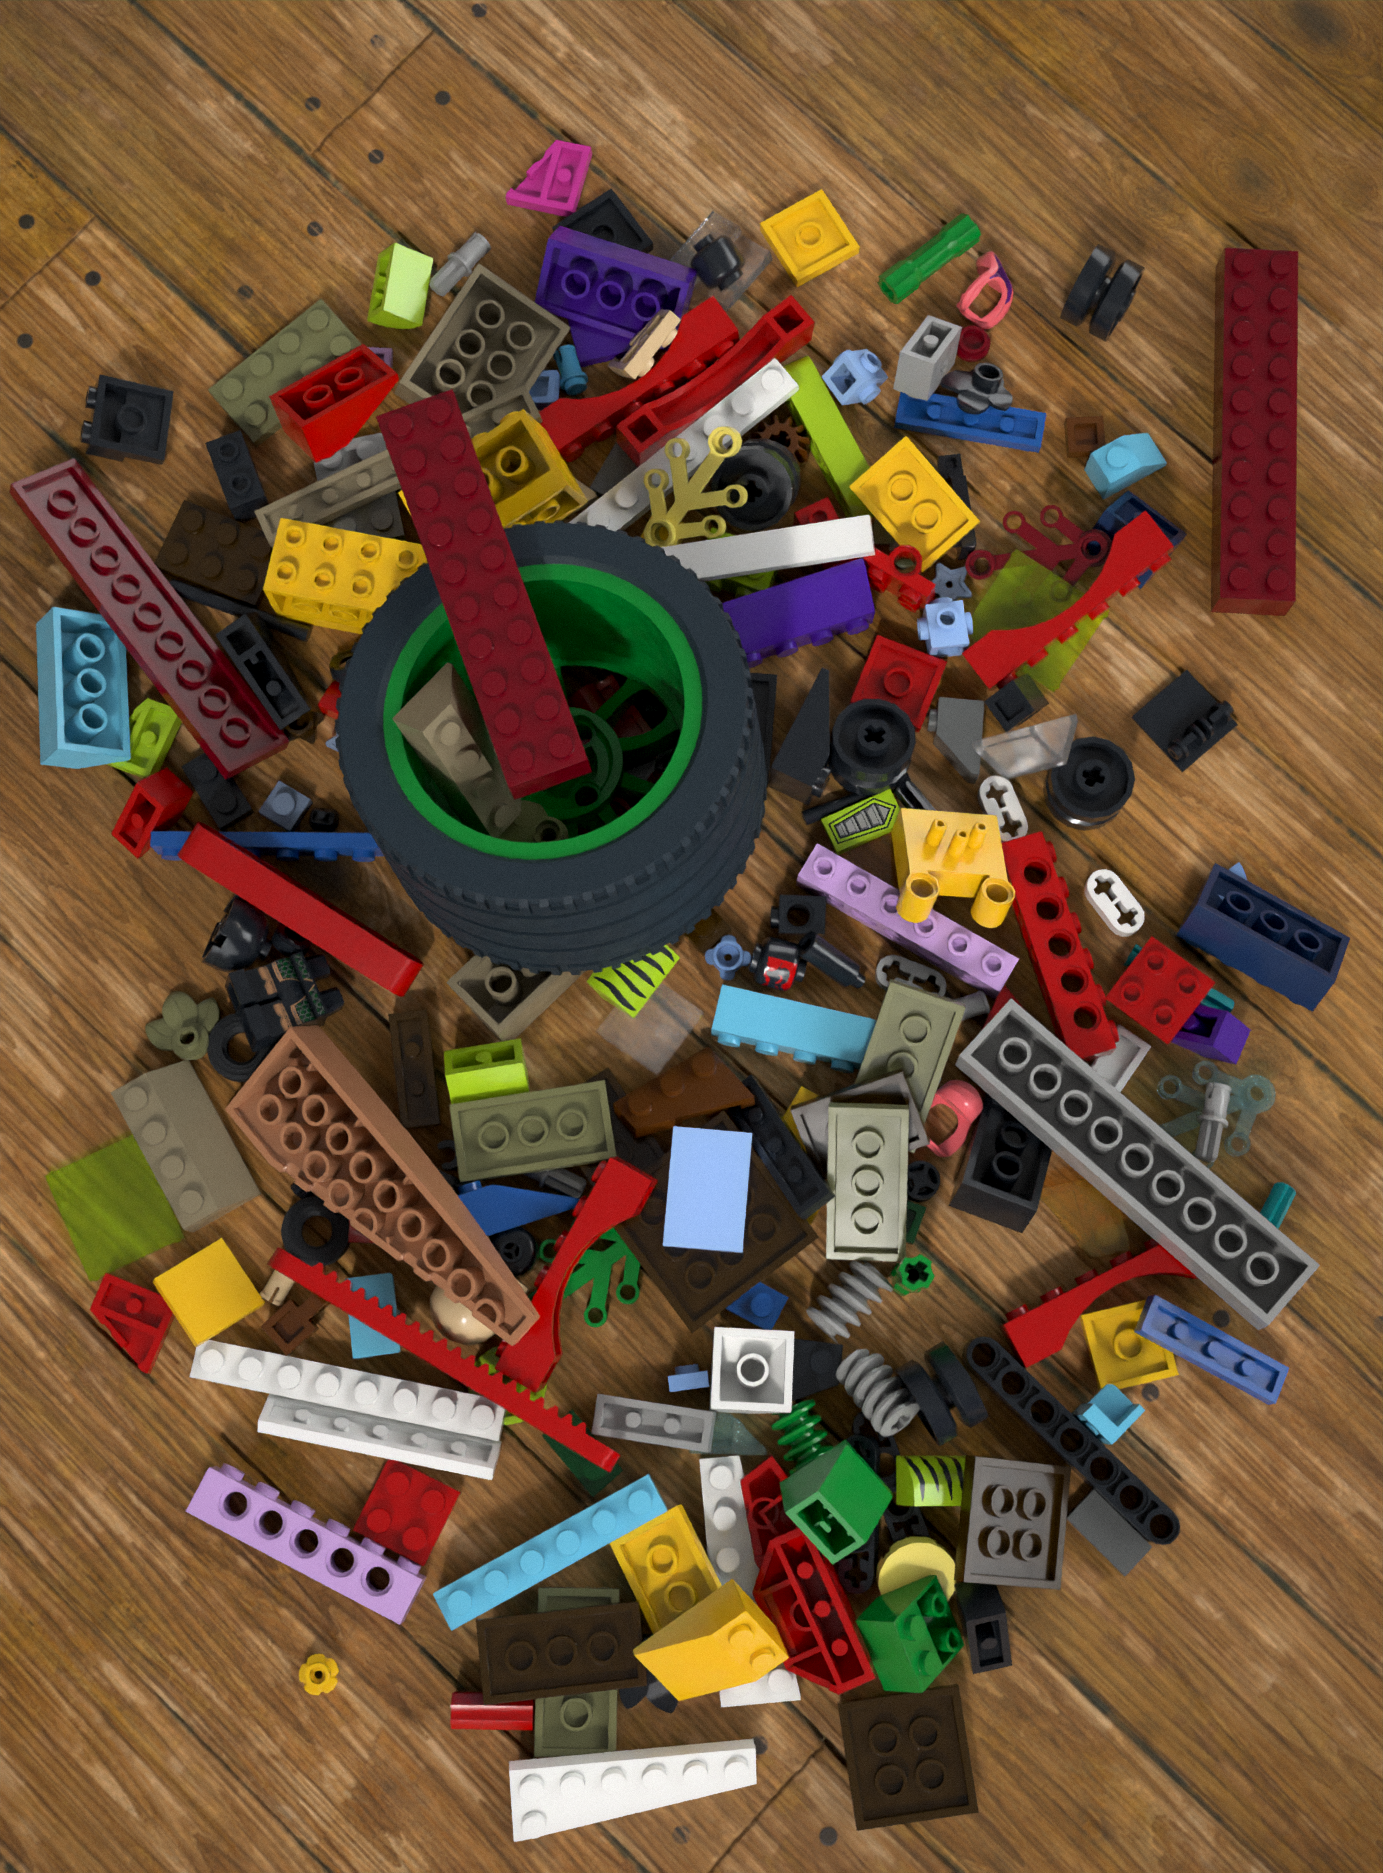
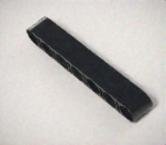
[962,1336,1180,1545]

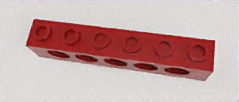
[1002,831,1119,1062]

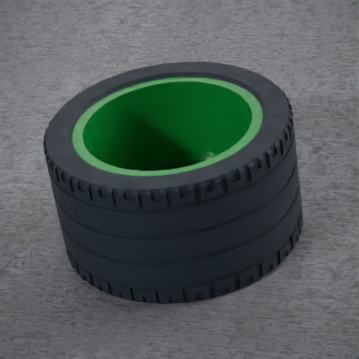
[335,520,767,975]

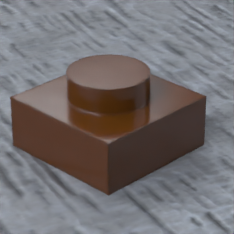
[1064,416,1106,458]

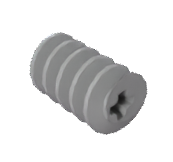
[806,1260,893,1344]
[836,1349,920,1437]

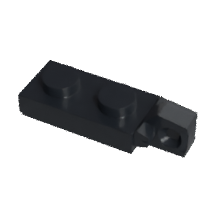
[937,453,977,560]

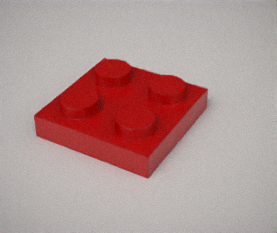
[849,635,947,733]
[353,1459,462,1566]

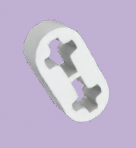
[977,775,1028,843]
[1084,869,1145,937]

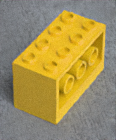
[398,409,588,529]
[263,518,428,634]

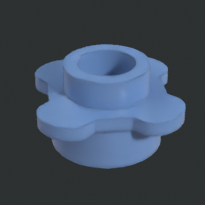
[705,935,751,981]

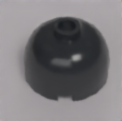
[201,894,272,973]

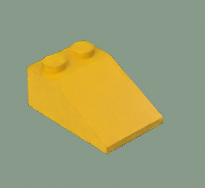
[633,1579,789,1701]

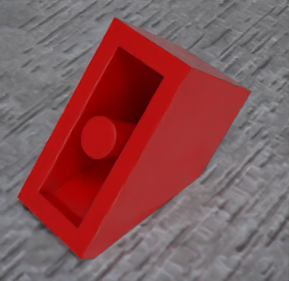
[111,767,194,859]

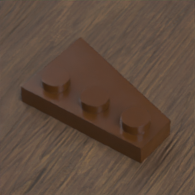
[613,1046,755,1138]

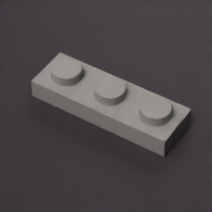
[591,1394,716,1453]

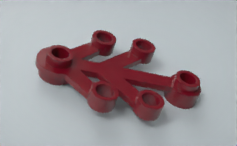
[965,505,1112,608]

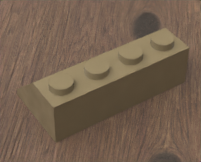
[392,662,521,838]
[446,955,586,1042]
[111,1060,262,1233]

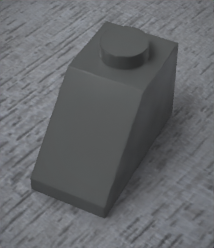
[927,697,984,784]

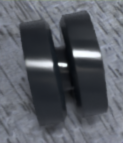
[1060,244,1145,342]
[711,438,801,531]
[828,699,916,796]
[1043,736,1135,831]
[894,1341,988,1446]

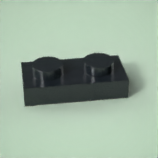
[181,753,255,832]

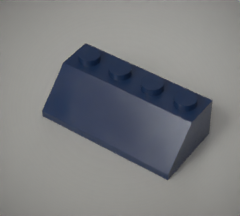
[1176,863,1350,1012]

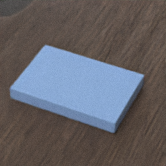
[663,1126,752,1253]

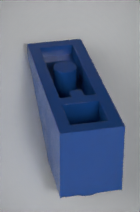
[457,1180,579,1236]

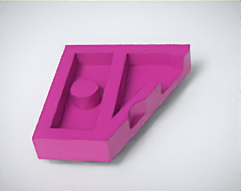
[505,140,592,217]

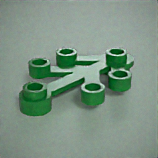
[527,1218,640,1328]

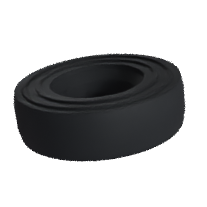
[207,1013,277,1082]
[281,1195,351,1267]

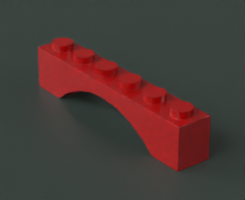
[539,295,739,462]
[616,295,815,467]
[962,510,1174,692]
[494,1156,658,1393]
[999,1238,1198,1368]

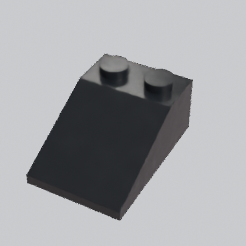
[768,667,832,806]
[949,1092,1052,1233]

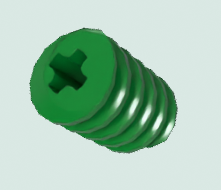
[771,1399,833,1475]

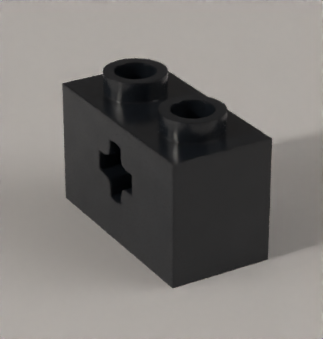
[205,430,269,523]

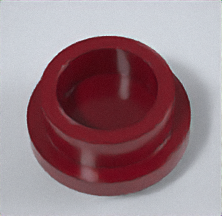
[956,325,990,362]

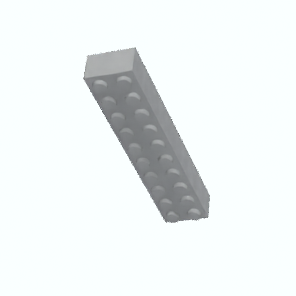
[955,999,1320,1330]

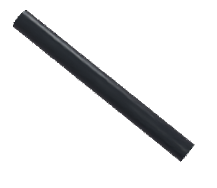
[170,578,312,642]

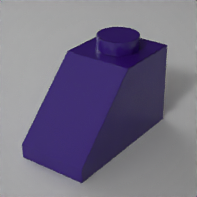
[1172,1005,1251,1065]

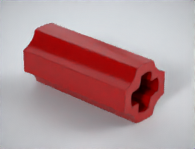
[450,1692,535,1731]

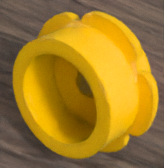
[299,1654,339,1695]

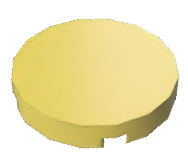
[876,1536,957,1602]

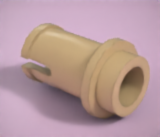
[259,1270,294,1307]

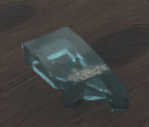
[689,1413,766,1455]

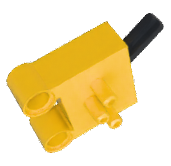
[891,780,1015,928]

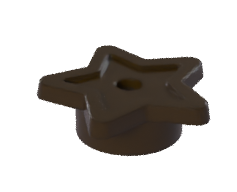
[284,711,325,744]

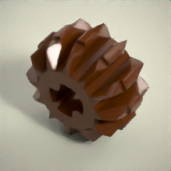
[749,415,811,471]

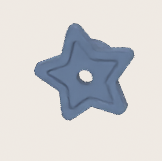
[931,563,972,601]

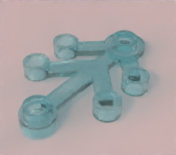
[1157,1060,1276,1169]

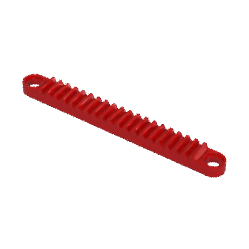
[267,1247,621,1473]

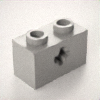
[893,315,962,401]

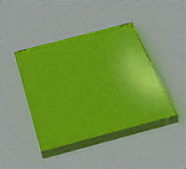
[968,549,1110,692]
[45,1134,185,1282]

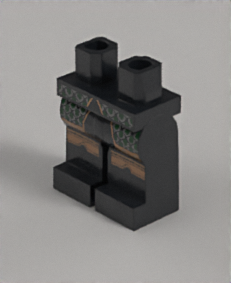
[225,951,344,1052]

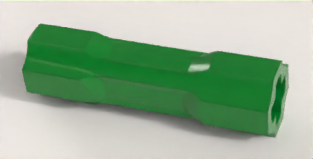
[877,213,981,304]
[889,1254,935,1297]

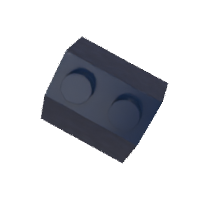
[1087,490,1187,589]

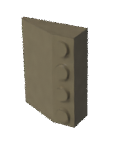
[394,263,571,414]

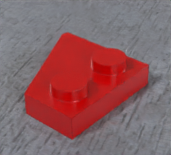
[90,1273,175,1374]

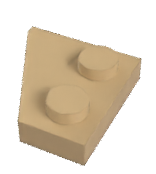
[607,309,681,379]

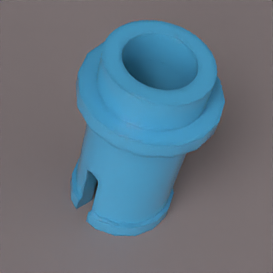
[553,345,588,395]

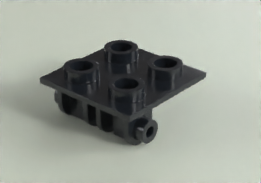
[1131,670,1238,772]

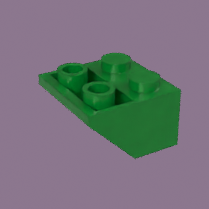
[780,1439,893,1565]
[855,1575,965,1693]

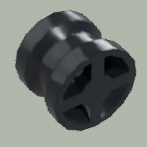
[907,1161,940,1203]

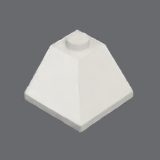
[709,1327,794,1414]

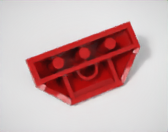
[752,1527,876,1695]

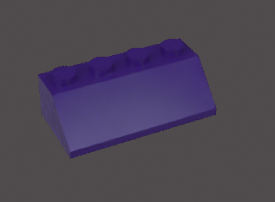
[535,226,698,351]
[722,558,875,668]

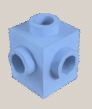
[821,349,888,406]
[917,597,973,658]

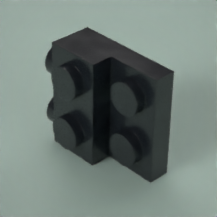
[80,375,174,465]

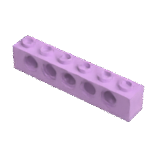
[796,843,1019,999]
[185,1463,426,1625]

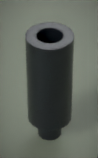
[797,931,866,989]

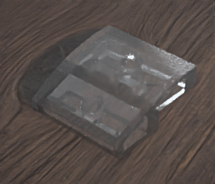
[669,211,773,312]
[596,983,704,1076]

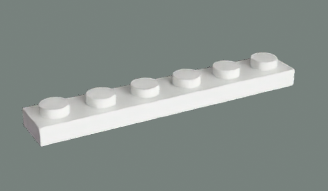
[257,1394,502,1480]

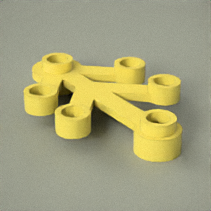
[644,426,748,547]

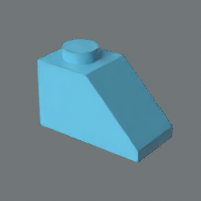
[1084,433,1167,500]

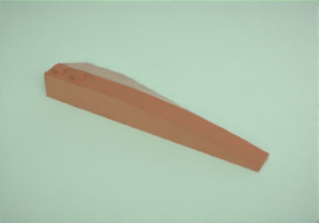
[225,1025,540,1346]

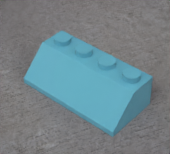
[36,607,131,769]

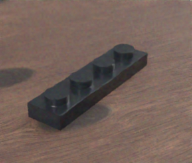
[728,1075,835,1220]

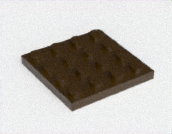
[613,1110,819,1333]

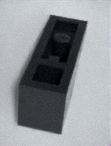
[215,611,312,730]

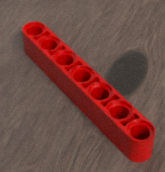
[177,822,424,997]

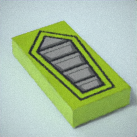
[821,789,900,855]

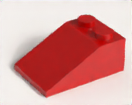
[269,344,399,463]

